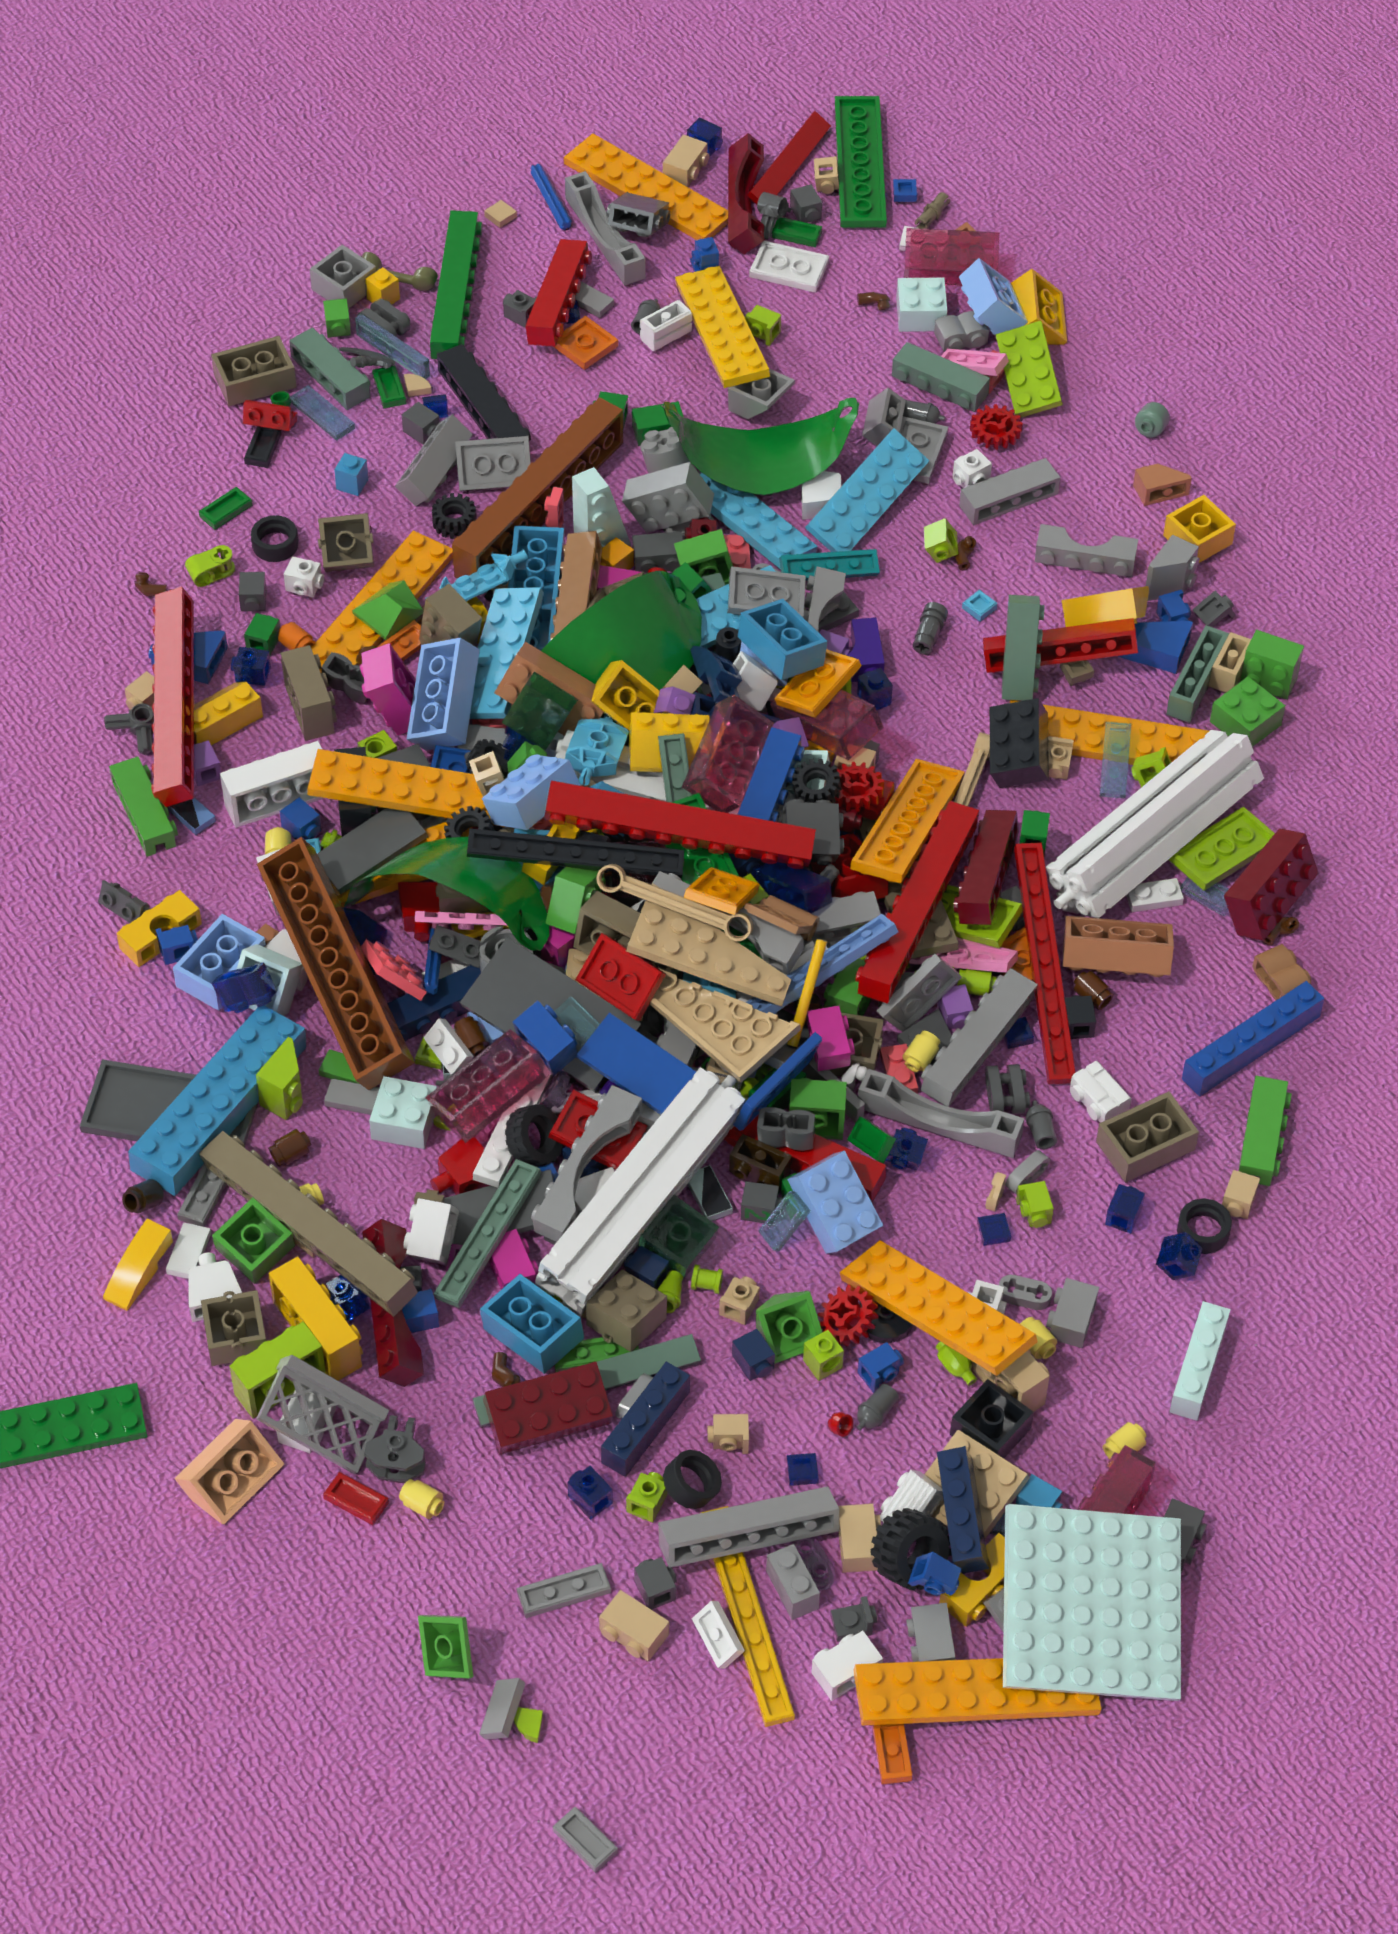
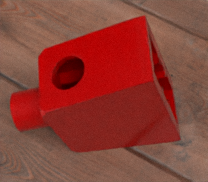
[398,882,440,942]
[430,1132,491,1195]

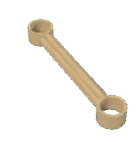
[954,732,990,806]
[597,864,753,941]

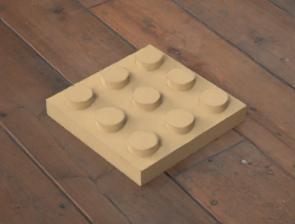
[924,1430,1030,1538]

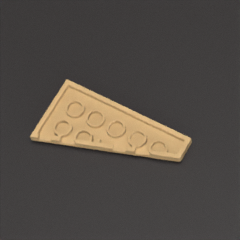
[626,883,791,1006]
[650,968,801,1083]

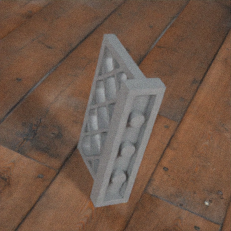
[256,1355,389,1474]

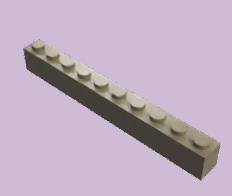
[199,1131,418,1317]

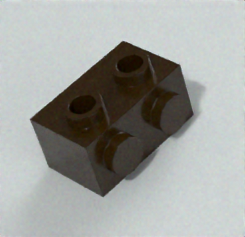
[729,1134,792,1194]

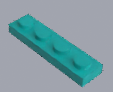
[779,549,880,581]

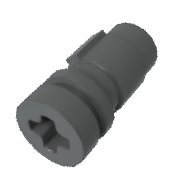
[913,602,948,655]

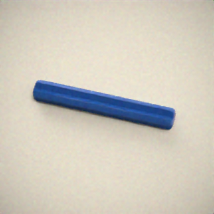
[530,163,572,230]
[423,928,442,995]

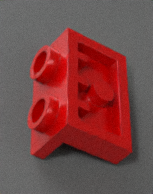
[243,400,298,431]

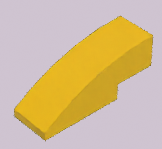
[103,1218,173,1311]

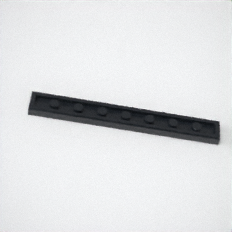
[467,828,684,878]

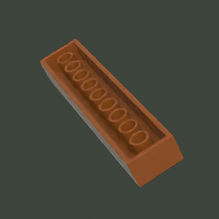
[452,397,623,579]
[256,837,415,1090]

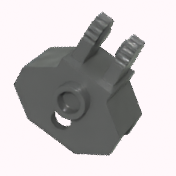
[364,1415,426,1483]

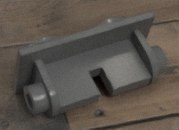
[98,880,151,923]
[428,925,481,968]

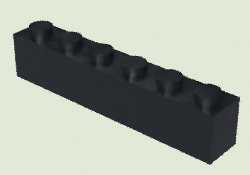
[437,344,531,441]

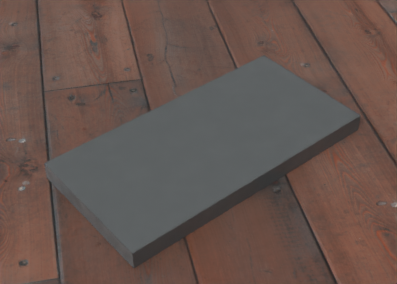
[460,937,642,1092]
[80,1059,258,1145]

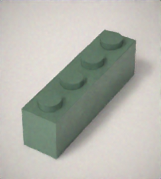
[289,327,370,410]
[892,342,990,412]
[1001,595,1045,701]
[1166,625,1229,723]

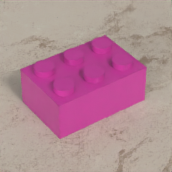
[360,643,416,735]

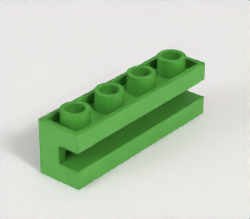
[109,756,178,857]
[1239,1076,1292,1186]

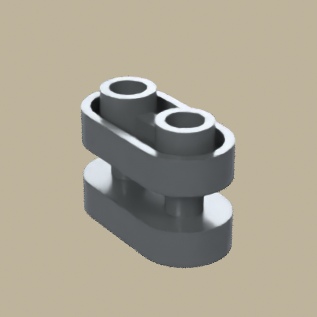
[357,299,410,345]
[985,1064,1030,1115]

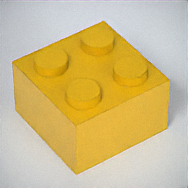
[1163,495,1236,563]

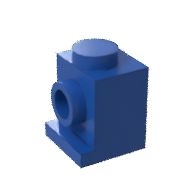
[690,237,719,272]
[1156,589,1191,621]
[156,925,198,965]
[857,1342,904,1393]
[908,1552,961,1595]

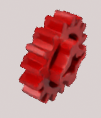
[970,404,1023,450]
[835,761,884,812]
[818,1284,879,1347]

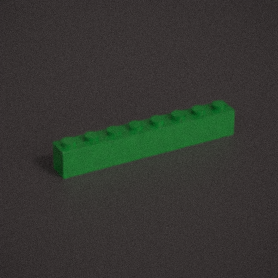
[430,210,483,359]

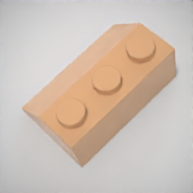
[174,1419,284,1524]

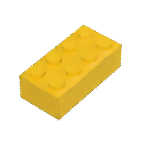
[268,1256,363,1381]

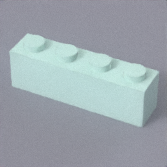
[1169,1301,1231,1421]

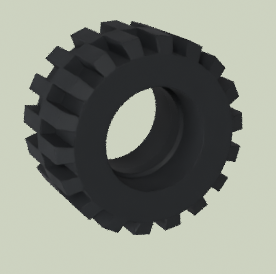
[871,1508,952,1591]

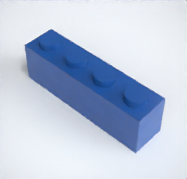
[737,727,805,822]

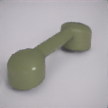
[361,252,438,291]

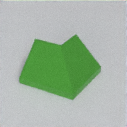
[352,580,423,640]
[756,1291,822,1363]
[418,1615,474,1678]

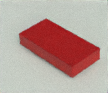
[323,1472,389,1525]

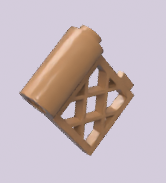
[744,895,820,942]

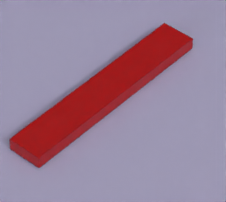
[747,111,831,204]

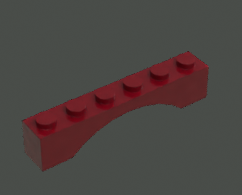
[728,133,764,255]
[362,1219,424,1387]

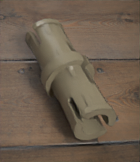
[914,192,950,230]

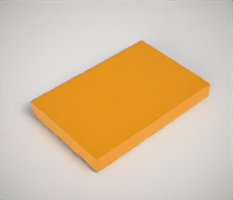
[774,649,861,718]
[684,867,760,915]

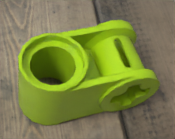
[185,545,235,587]

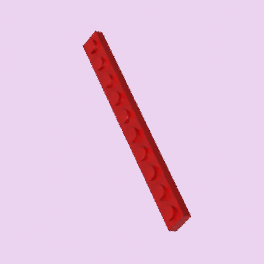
[1014,843,1075,1084]

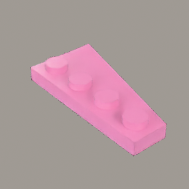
[415,911,525,931]
[909,937,1018,973]

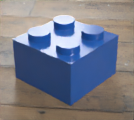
[513,1000,578,1076]

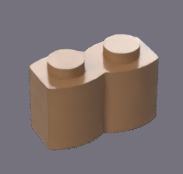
[1252,944,1311,1000]

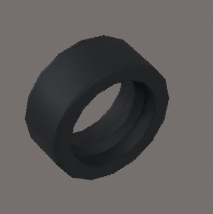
[251,515,299,562]
[1177,1198,1232,1254]
[663,1450,722,1509]

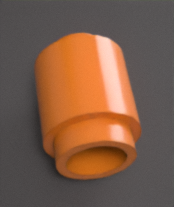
[278,622,315,650]

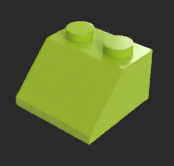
[256,1037,303,1120]

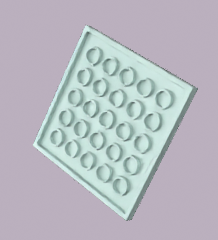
[1003,1504,1181,1701]

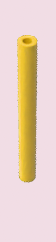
[787,939,827,1047]

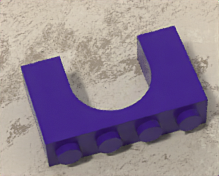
[846,617,885,682]

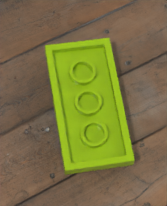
[995,321,1063,418]
[1168,806,1275,891]
[941,885,1023,948]

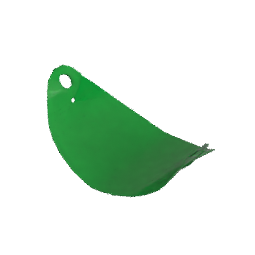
[661,398,859,495]
[533,571,702,723]
[344,837,549,951]

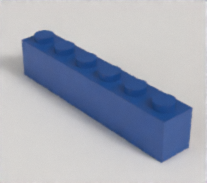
[1182,981,1325,1097]

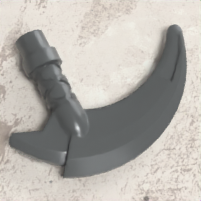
[339,347,396,368]

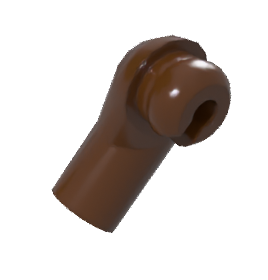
[857,292,891,310]

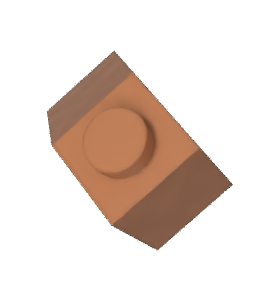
[1133,464,1192,506]

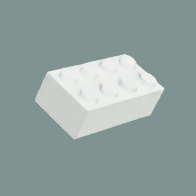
[220,741,324,828]

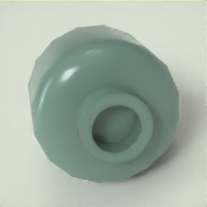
[1135,402,1170,438]

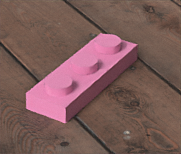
[941,348,1009,376]

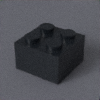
[950,1379,1034,1458]

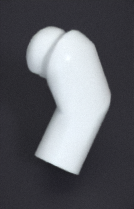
[841,1063,867,1091]

